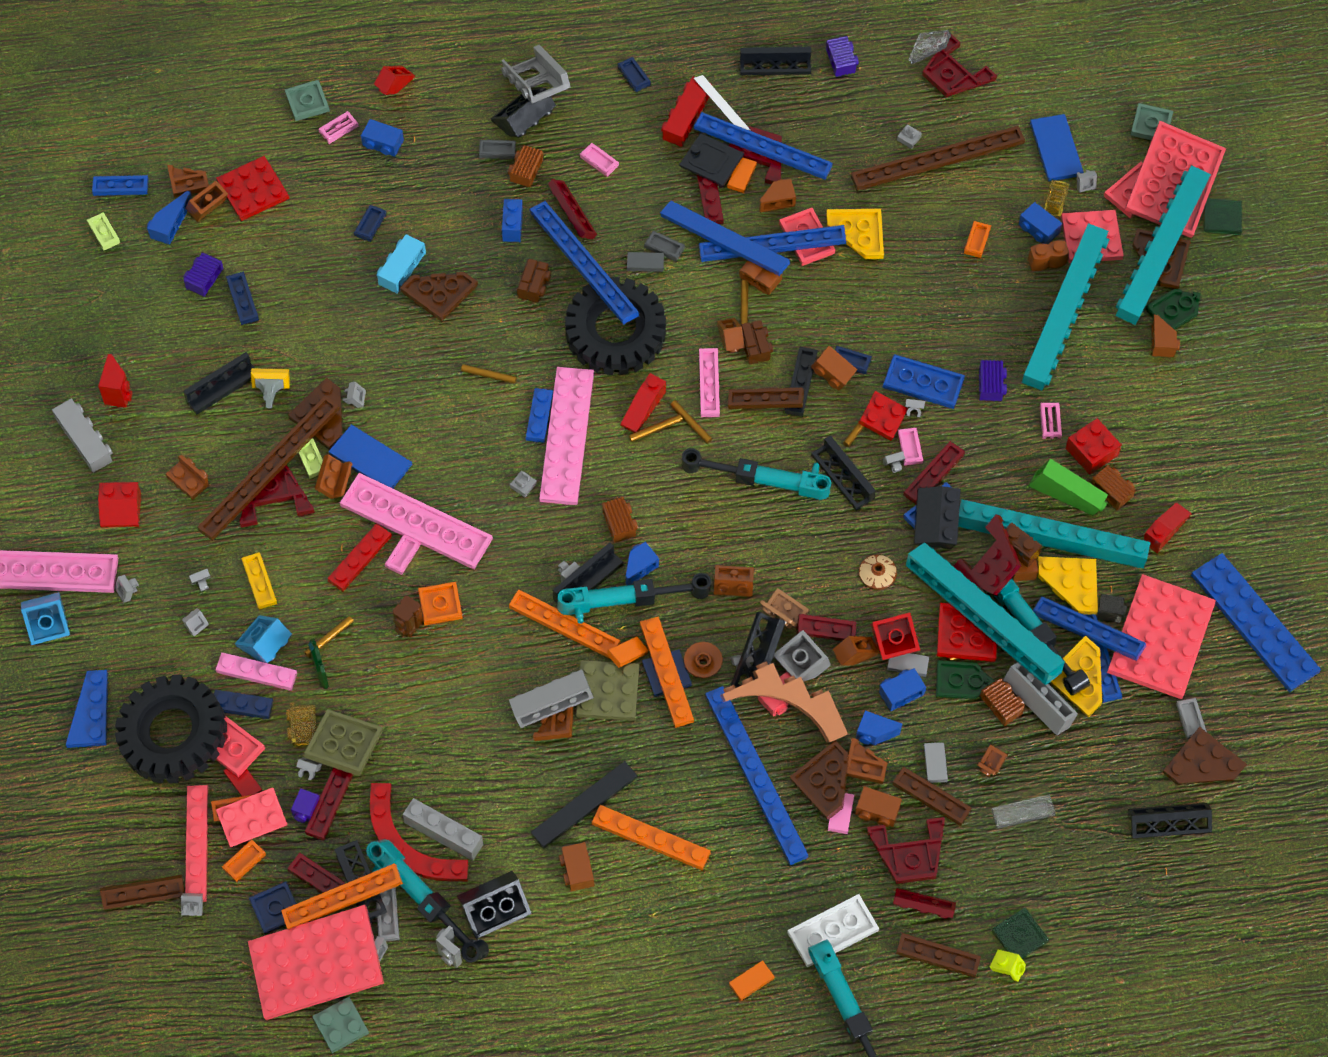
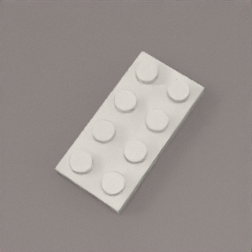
[787,894,879,967]

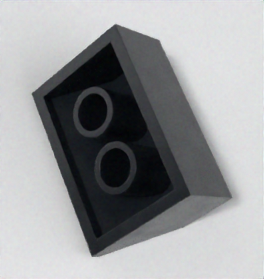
[491,88,556,138]
[914,486,961,550]
[457,871,532,939]

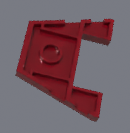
[922,33,997,97]
[729,126,782,185]
[240,465,315,528]
[953,514,1021,595]
[867,817,945,884]

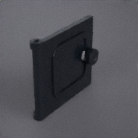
[679,133,744,188]

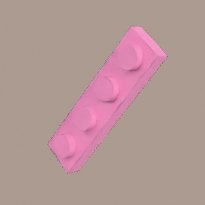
[699,348,720,417]
[216,653,297,691]

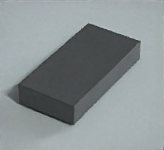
[479,140,516,159]
[644,231,685,262]
[627,252,664,272]

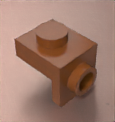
[977,744,1008,777]

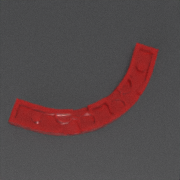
[370,783,468,882]

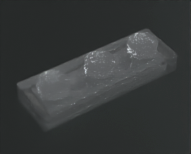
[991,794,1056,829]

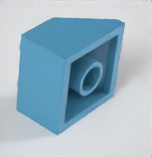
[21,592,70,645]
[235,615,292,663]

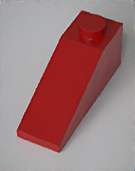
[620,373,666,433]
[1143,502,1192,554]

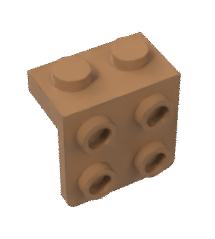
[760,588,810,629]

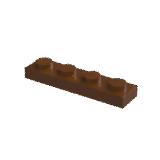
[728,387,804,409]
[892,766,972,826]
[100,875,185,910]
[896,933,981,978]

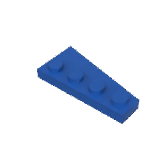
[66,670,108,748]

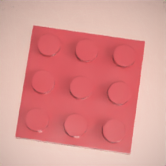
[1061,210,1124,263]

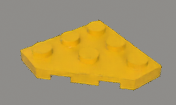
[826,209,884,259]
[1037,556,1098,615]
[1050,636,1102,718]

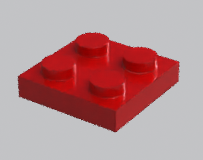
[858,391,908,441]

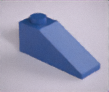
[147,191,192,245]

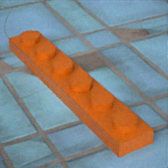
[509,589,620,659]
[640,616,694,728]
[592,805,711,871]
[281,863,403,930]

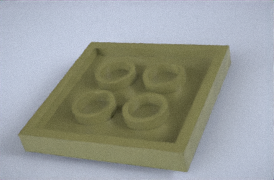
[576,660,639,721]
[304,709,383,776]

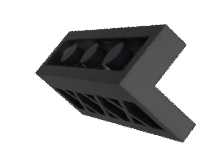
[740,47,811,75]
[183,352,254,415]
[811,435,876,511]
[553,543,623,603]
[731,612,786,688]
[1128,803,1212,838]
[334,840,387,924]

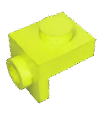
[990,950,1026,982]

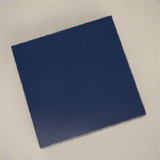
[642,649,692,697]
[249,881,296,935]

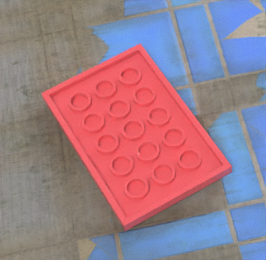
[1125,121,1226,238]
[1107,574,1216,700]
[248,905,384,1020]

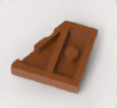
[167,165,209,198]
[533,706,574,741]
[847,738,888,784]

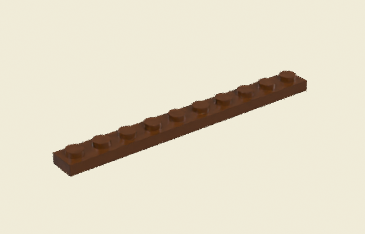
[851,126,1025,191]
[197,396,340,541]

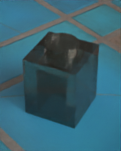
[1097,594,1127,623]

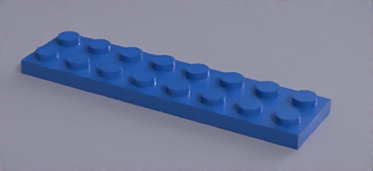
[1191,553,1321,692]

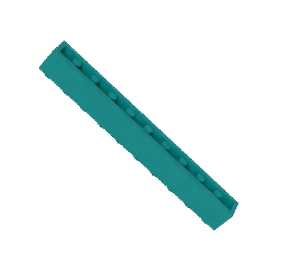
[1115,165,1211,325]
[1022,223,1110,391]
[958,499,1150,569]
[906,542,1065,686]

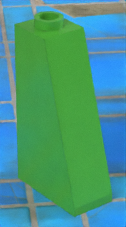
[1028,459,1108,516]

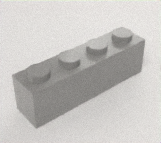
[52,398,113,473]
[1003,662,1078,736]
[509,670,594,728]
[403,798,483,861]

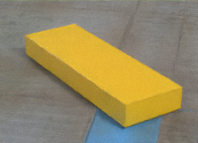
[241,552,277,610]

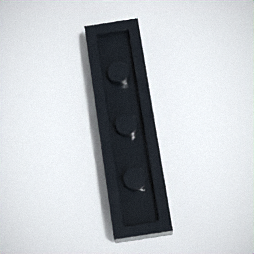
[785,346,818,417]

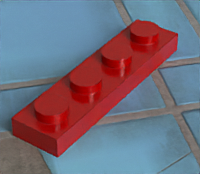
[327,523,392,592]

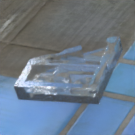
[908,30,952,64]

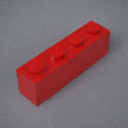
[661,76,712,147]

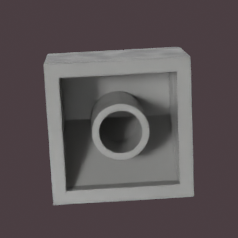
[774,630,831,682]

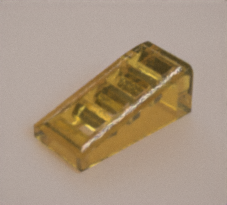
[1044,180,1070,216]

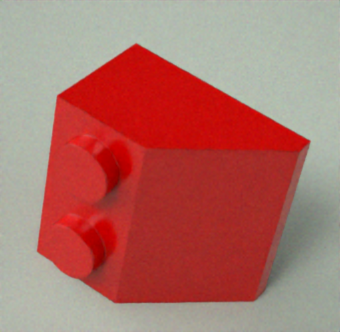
[98,354,133,408]
[98,482,141,527]
[870,613,920,660]

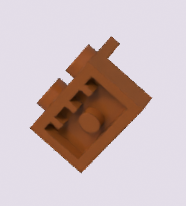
[315,454,353,499]
[166,455,209,500]
[714,565,754,597]

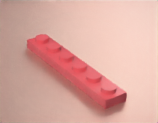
[185,785,208,902]

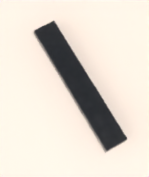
[531,761,637,849]

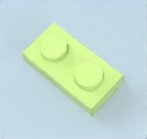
[87,212,120,250]
[298,438,323,479]

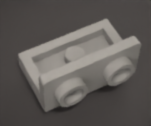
[436,925,462,968]

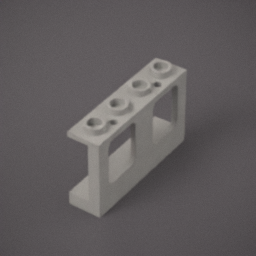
[501,44,571,103]

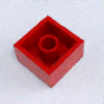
[1065,418,1122,475]

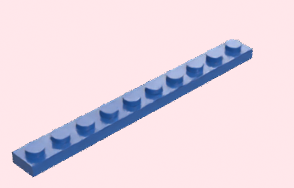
[530,201,639,324]
[705,686,808,865]

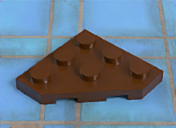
[1132,228,1191,289]
[400,272,478,322]
[288,378,343,450]
[1162,726,1247,785]
[789,740,849,820]

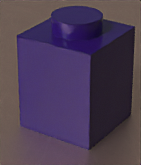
[291,788,320,823]

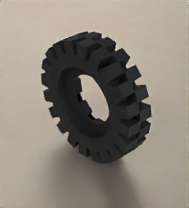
[565,277,666,375]
[115,675,227,784]

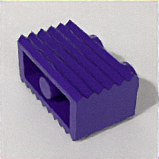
[826,36,859,77]
[183,252,224,297]
[979,360,1007,401]

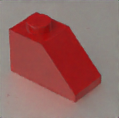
[374,66,415,95]

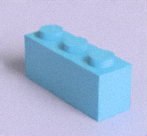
[377,234,426,294]

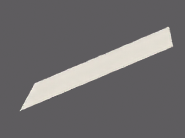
[694,75,751,131]

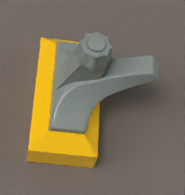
[251,368,290,409]

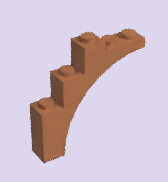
[720,661,848,743]

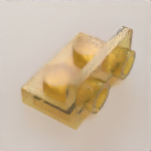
[286,702,316,746]

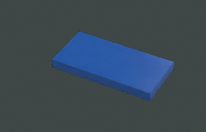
[1030,114,1084,182]
[882,354,965,409]
[329,424,412,489]

